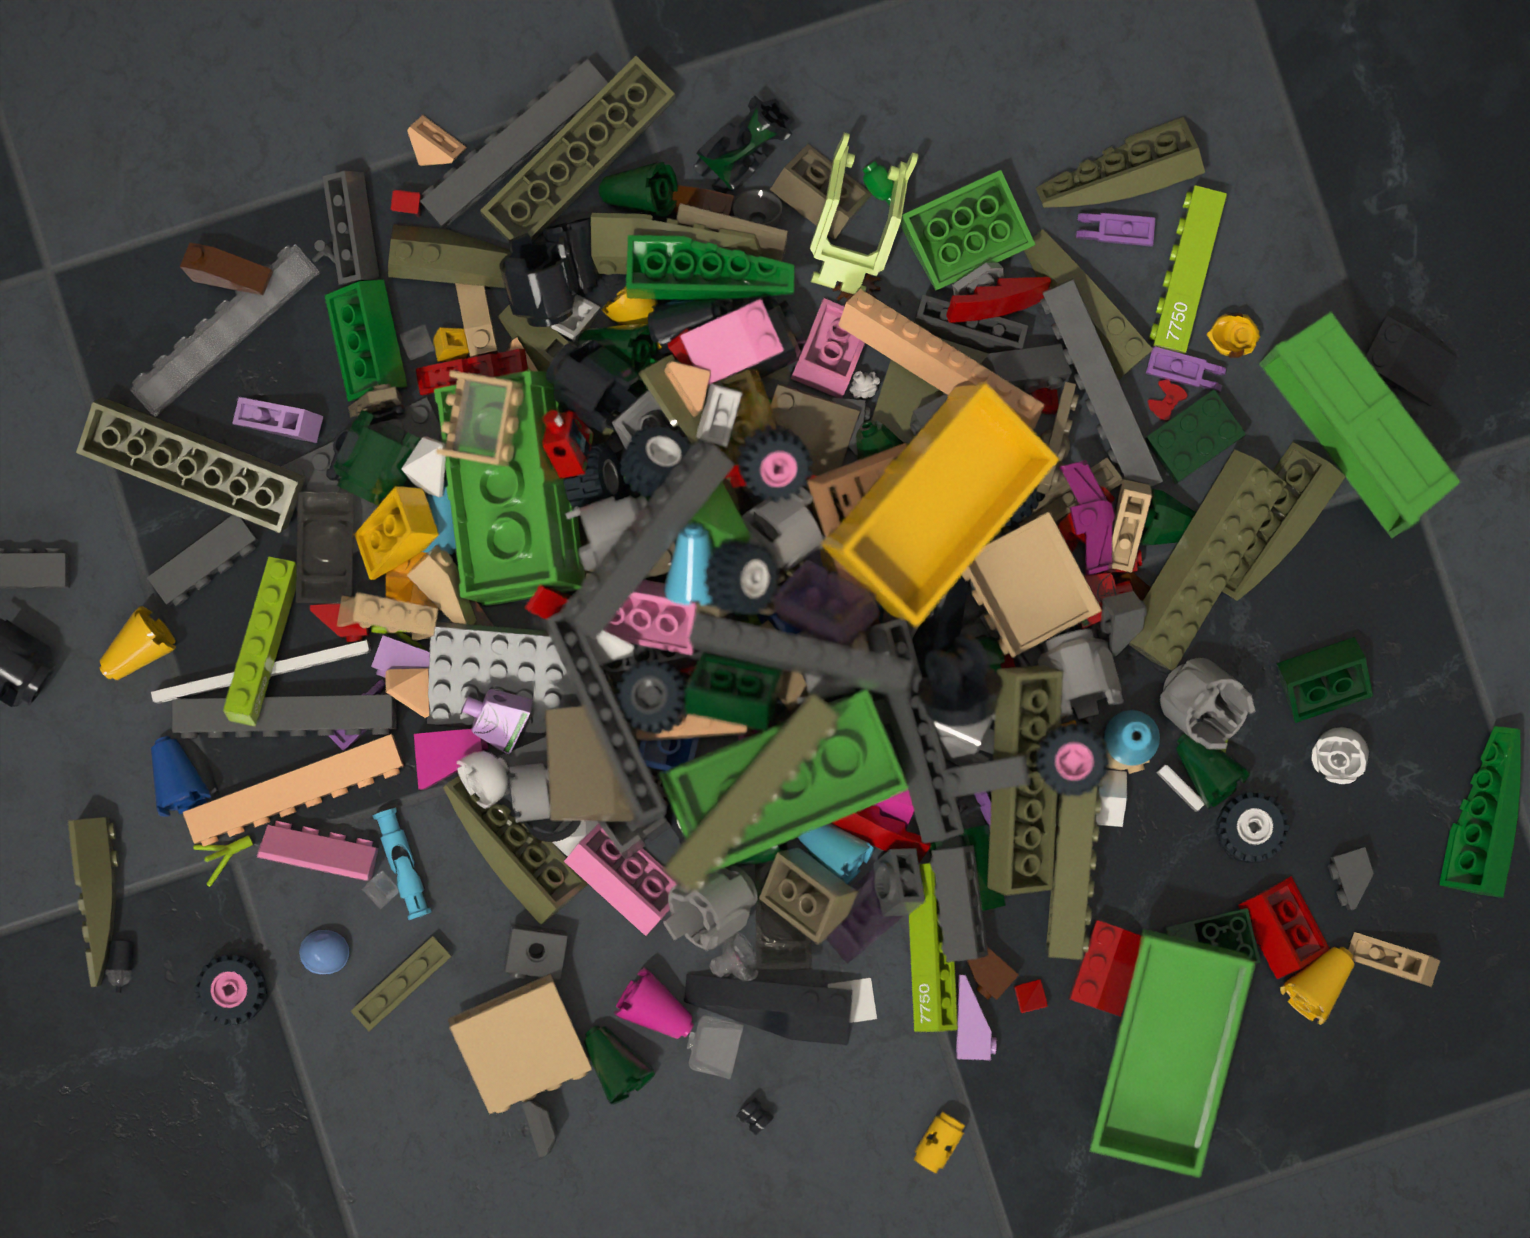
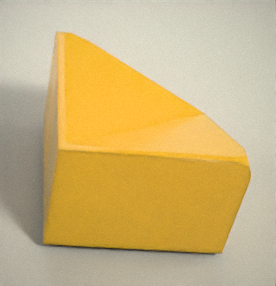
[433,327,469,362]

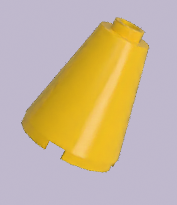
[601,287,662,350]
[99,606,176,680]
[1280,947,1354,1024]

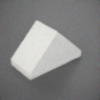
[1095,770,1127,827]

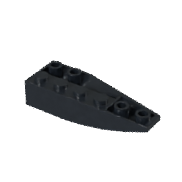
[912,574,968,679]

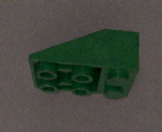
[1163,908,1261,964]

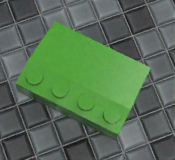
[900,170,1036,291]

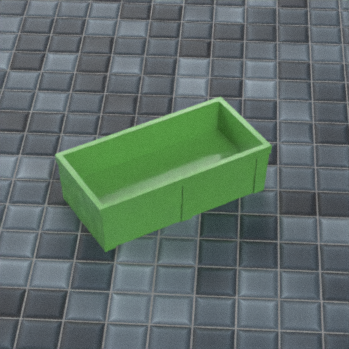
[1259,313,1460,538]
[434,371,585,606]
[658,689,908,875]
[1090,929,1255,1177]

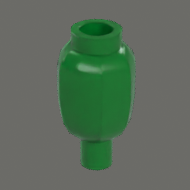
[862,161,894,207]

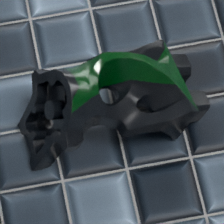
[693,96,794,193]

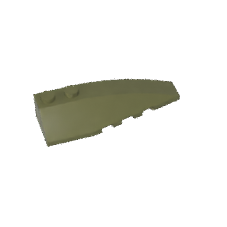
[638,354,746,511]
[68,817,119,987]

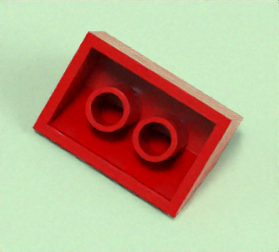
[1238,876,1330,979]
[1068,920,1141,1017]

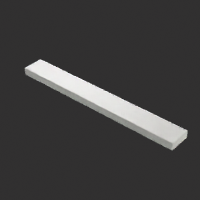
[151,640,371,704]

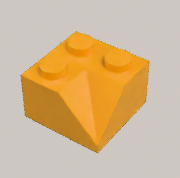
[386,552,440,610]

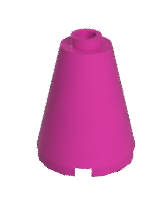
[614,968,694,1039]

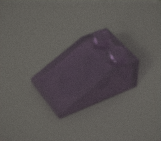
[826,868,903,964]

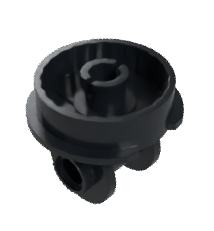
[917,634,1002,727]

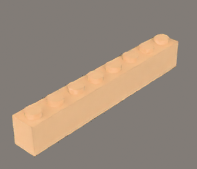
[838,289,1044,431]
[183,734,405,847]

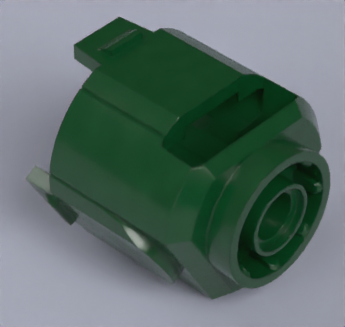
[333,410,421,506]

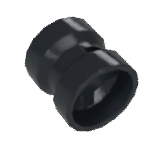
[736,1097,774,1136]

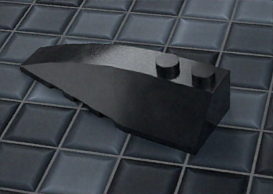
[684,974,853,1045]

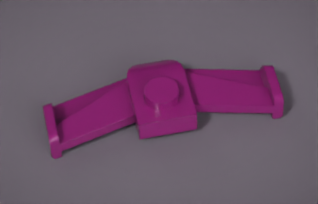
[1059,460,1115,575]

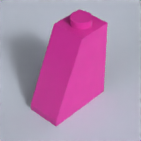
[414,729,489,790]

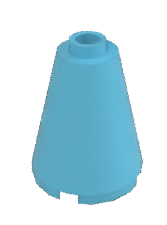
[423,480,457,554]
[665,524,713,606]
[1104,710,1160,766]
[798,823,874,884]

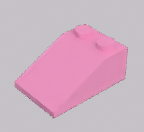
[791,298,865,398]
[680,300,784,384]

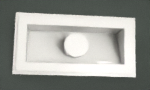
[696,384,742,447]

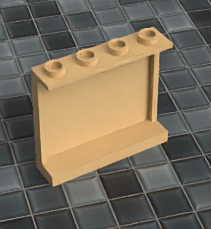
[962,512,1102,658]
[448,974,592,1114]

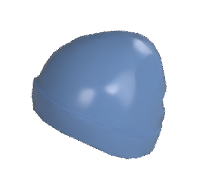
[299,930,349,974]

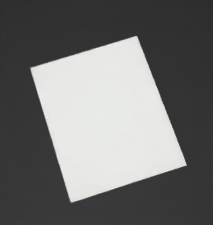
[827,978,877,1023]

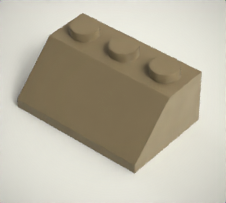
[770,144,872,240]
[759,847,857,944]

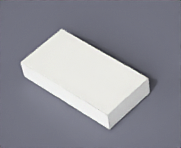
[1156,765,1204,812]

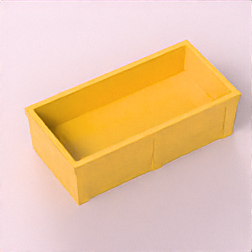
[821,383,1059,626]

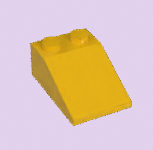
[354,487,439,580]

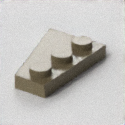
[348,384,404,418]

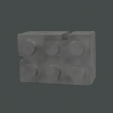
[598,817,671,860]

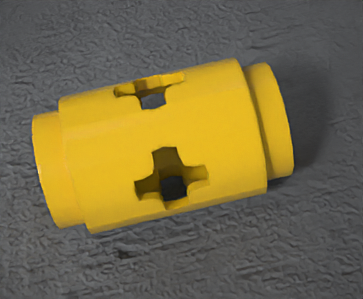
[913,1111,965,1173]

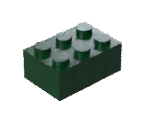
[1145,390,1246,485]

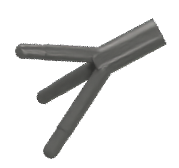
[313,240,336,264]

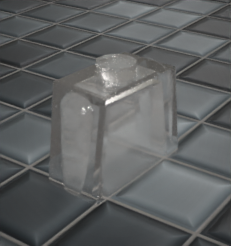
[687,1016,744,1079]

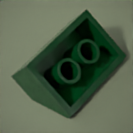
[1276,637,1373,723]
[686,653,783,731]
[929,824,1006,911]

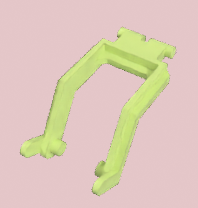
[810,132,918,295]

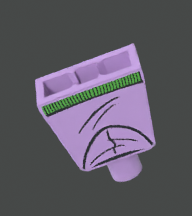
[462,689,533,755]

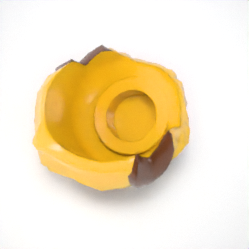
[1207,312,1260,358]

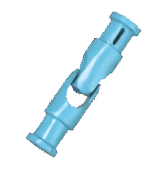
[373,807,432,920]

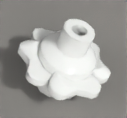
[849,371,880,399]

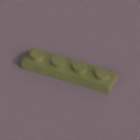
[351,936,452,1031]

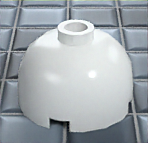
[1312,727,1369,784]
[457,751,509,808]

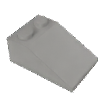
[612,389,684,449]

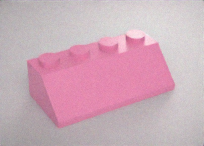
[603,580,700,655]
[257,821,379,881]
[564,824,677,936]

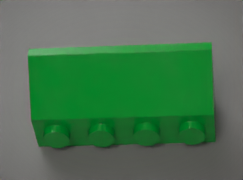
[325,279,407,402]

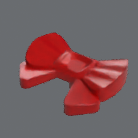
[1148,380,1188,422]

